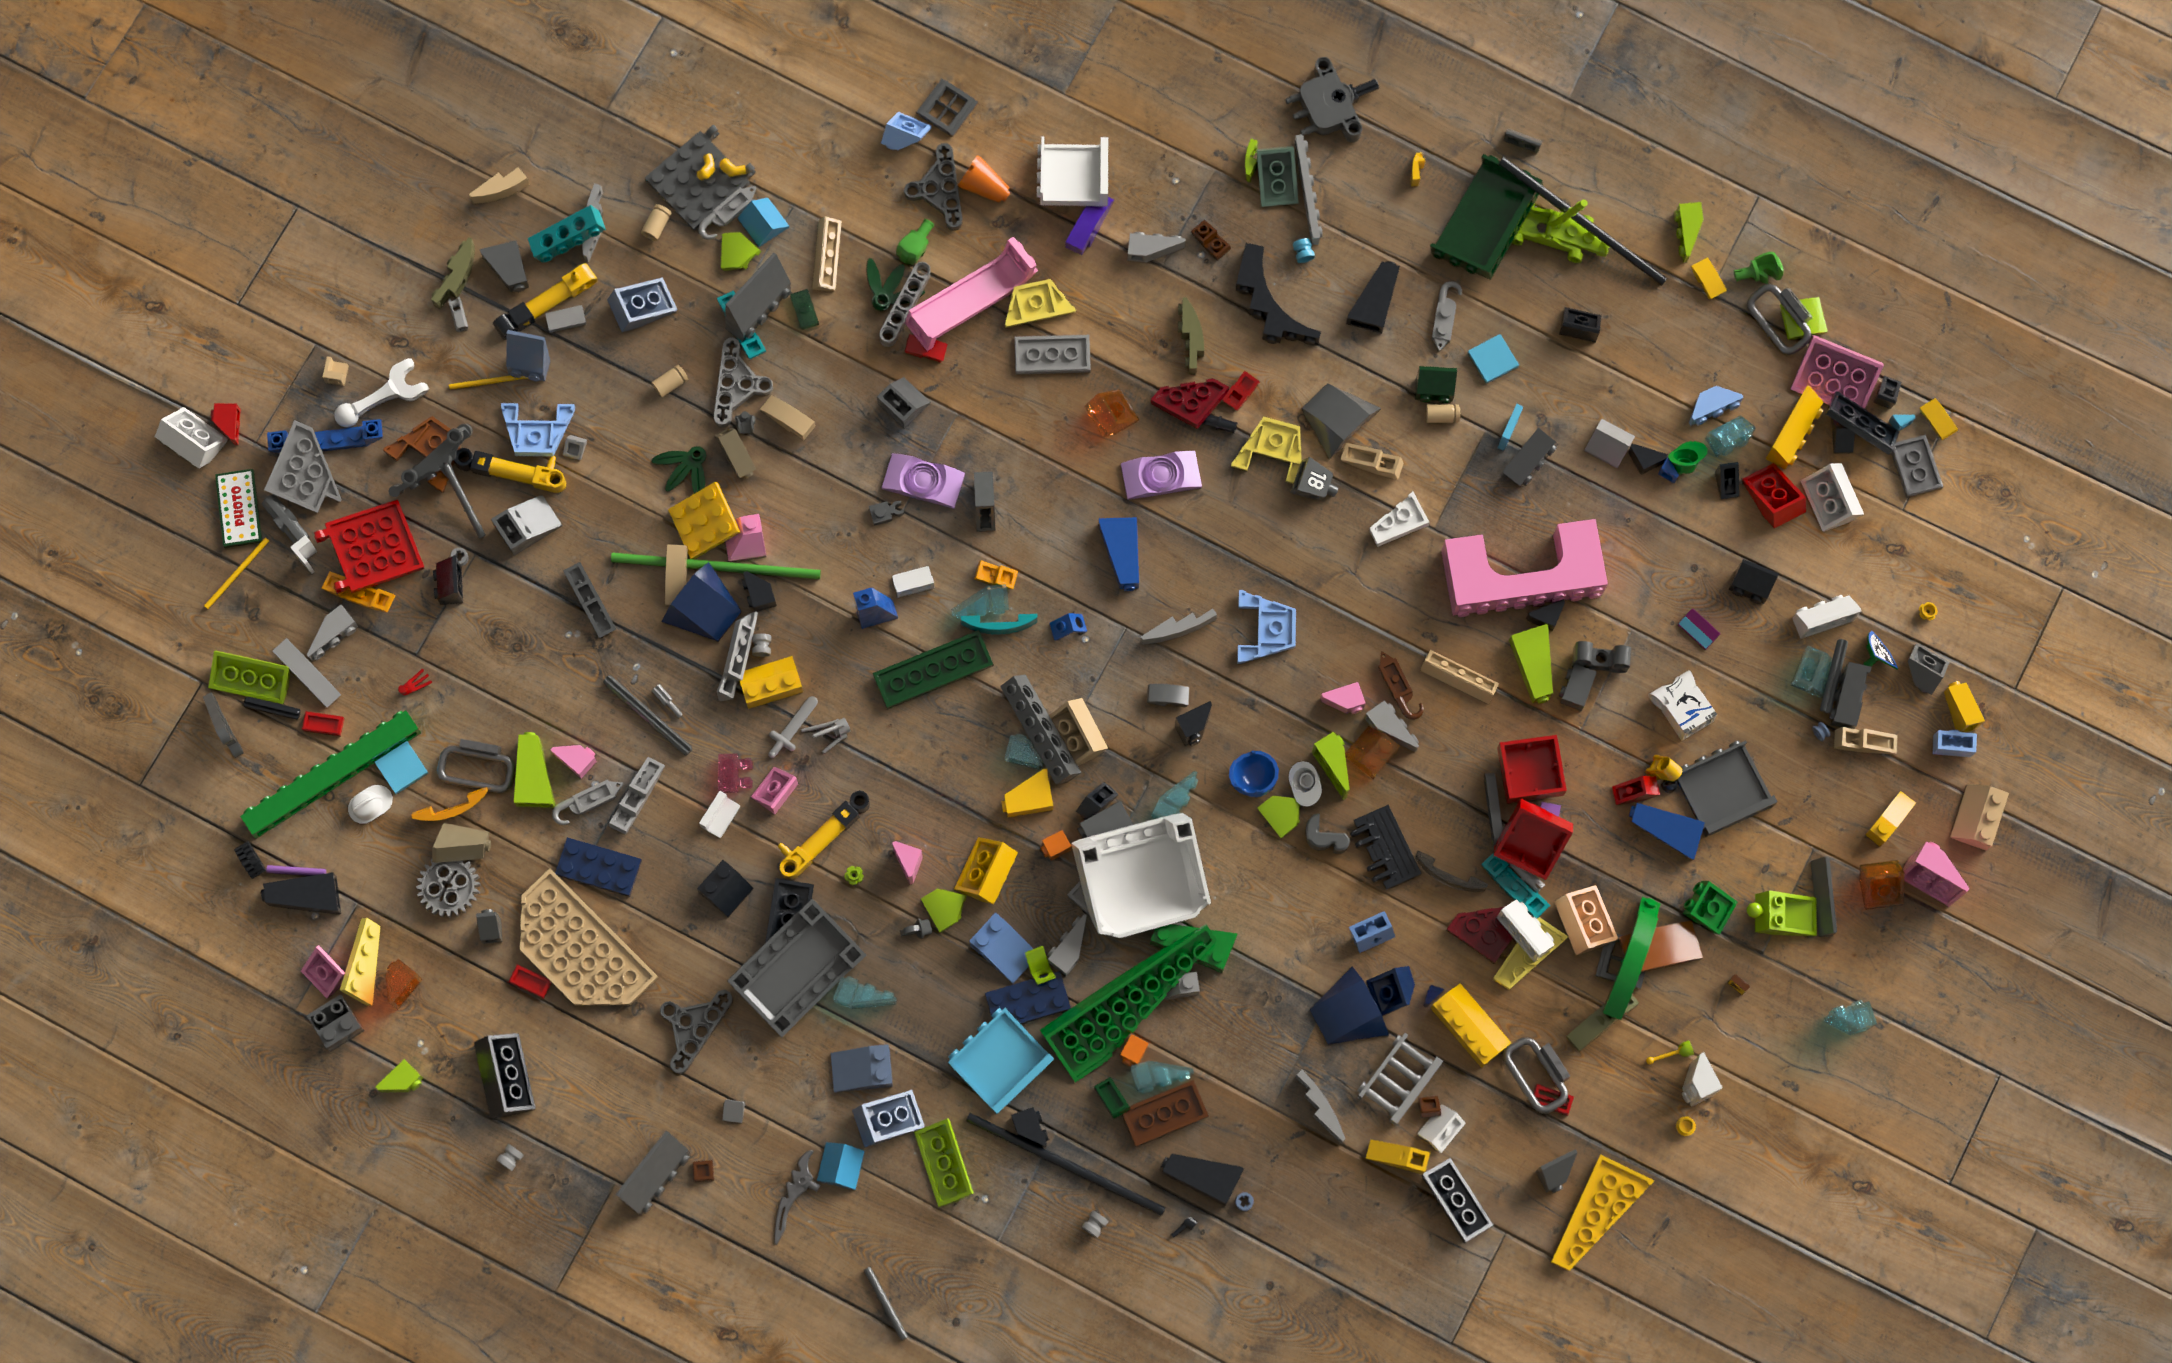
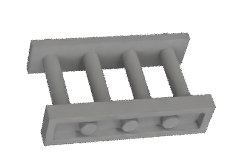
[1357,1033,1443,1126]

